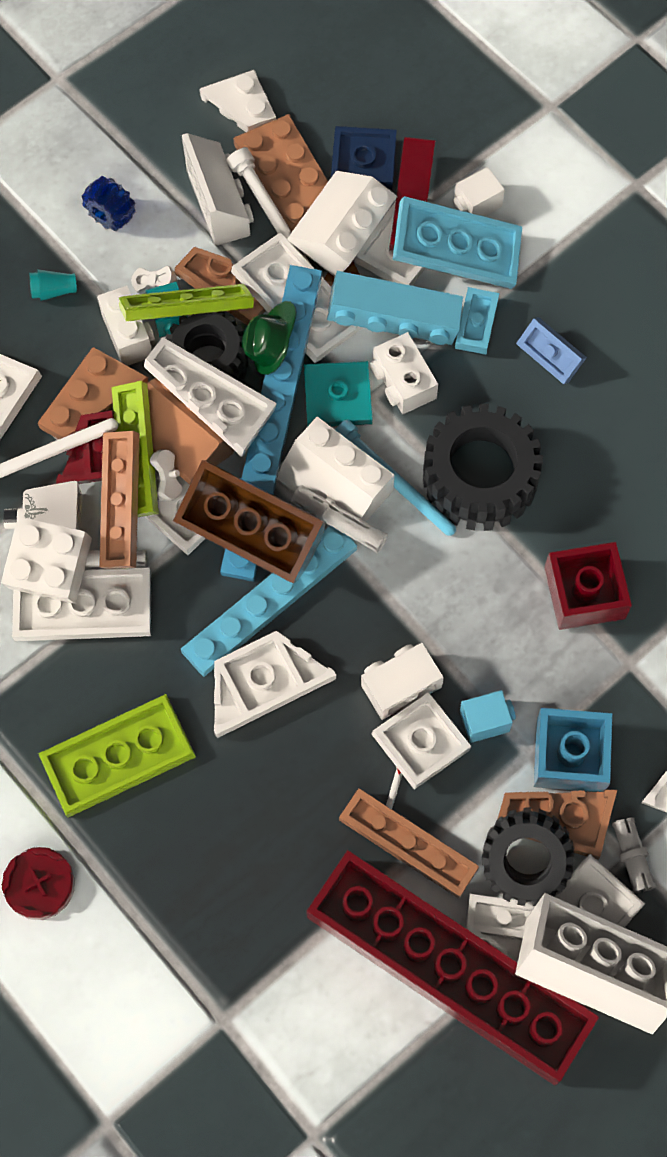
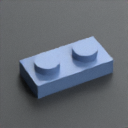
[516,317,587,384]

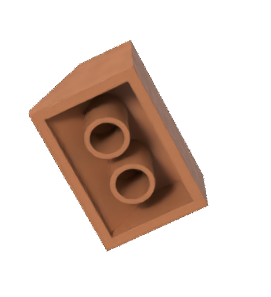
[147,378,234,484]

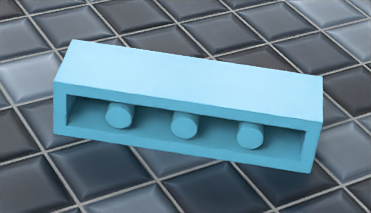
[327,271,463,345]

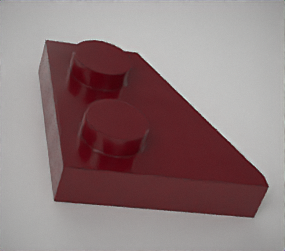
[56,410,115,484]

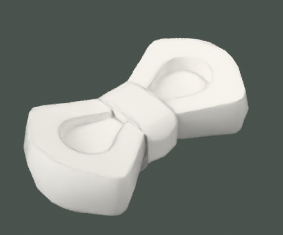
[131,266,177,294]
[150,450,182,500]

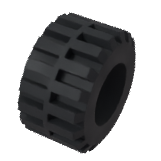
[166,311,248,382]
[482,807,574,906]

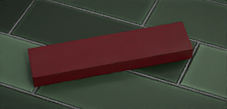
[389,137,435,251]

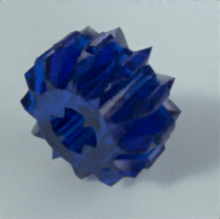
[82,176,136,231]

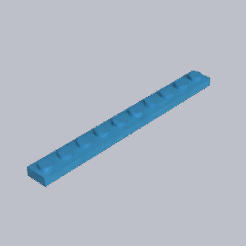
[220,265,322,582]

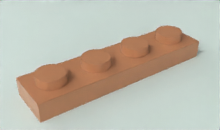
[99,431,140,569]
[339,789,479,899]

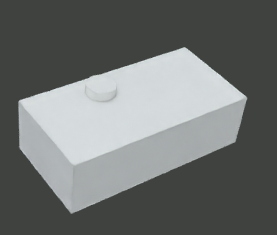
[515,893,667,1035]

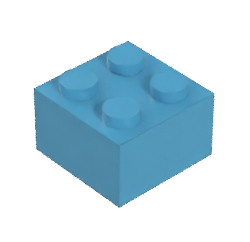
[534,708,612,792]

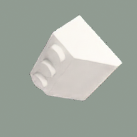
[182,133,254,246]
[287,171,397,277]
[277,417,395,522]

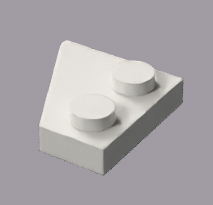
[200,70,276,132]
[465,894,535,963]

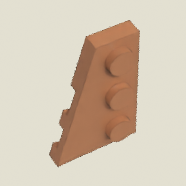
[174,247,266,326]
[38,347,148,439]
[498,790,617,860]

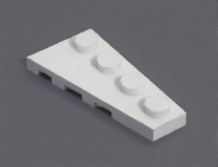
[144,337,277,457]

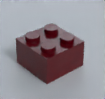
[544,542,632,630]

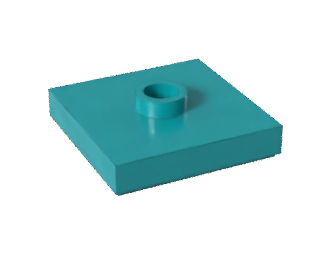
[304,361,373,427]

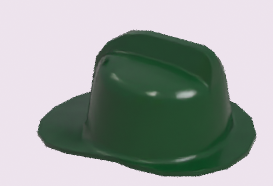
[242,301,297,375]

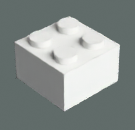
[1,516,92,604]

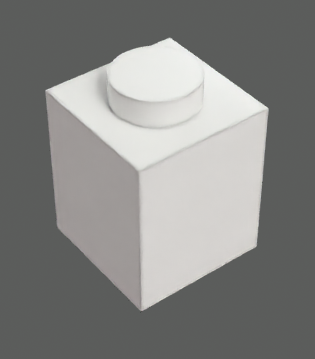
[453,167,505,217]

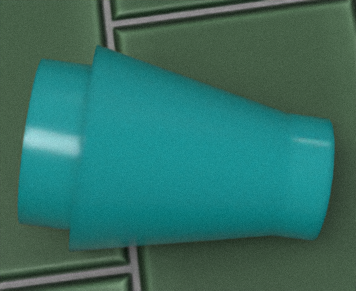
[30,269,77,301]

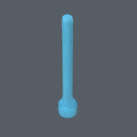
[335,419,456,536]

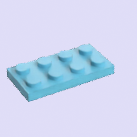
[392,196,523,289]

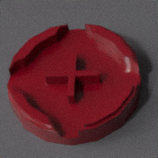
[2,847,75,920]

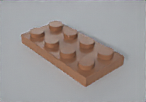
[234,114,328,232]

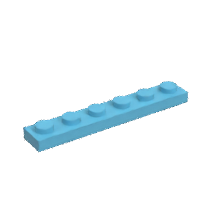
[181,525,357,677]

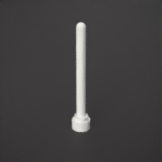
[227,147,312,266]
[0,418,118,478]

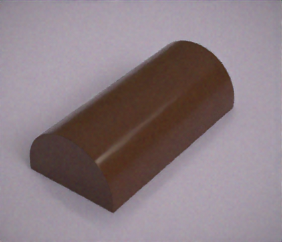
[173,460,326,583]

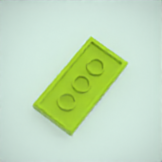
[38,694,196,818]

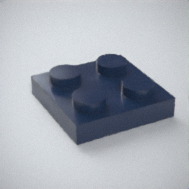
[331,126,397,189]

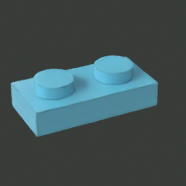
[455,287,499,355]

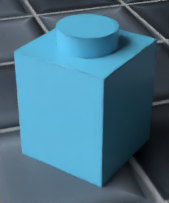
[460,690,516,743]

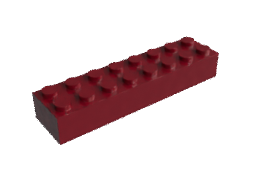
[307,850,599,1086]

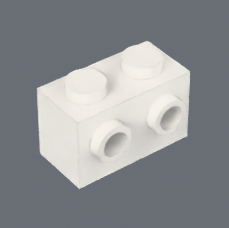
[97,286,155,366]
[370,332,438,415]
[361,643,444,720]

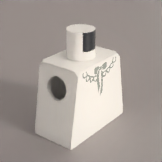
[4,481,82,530]

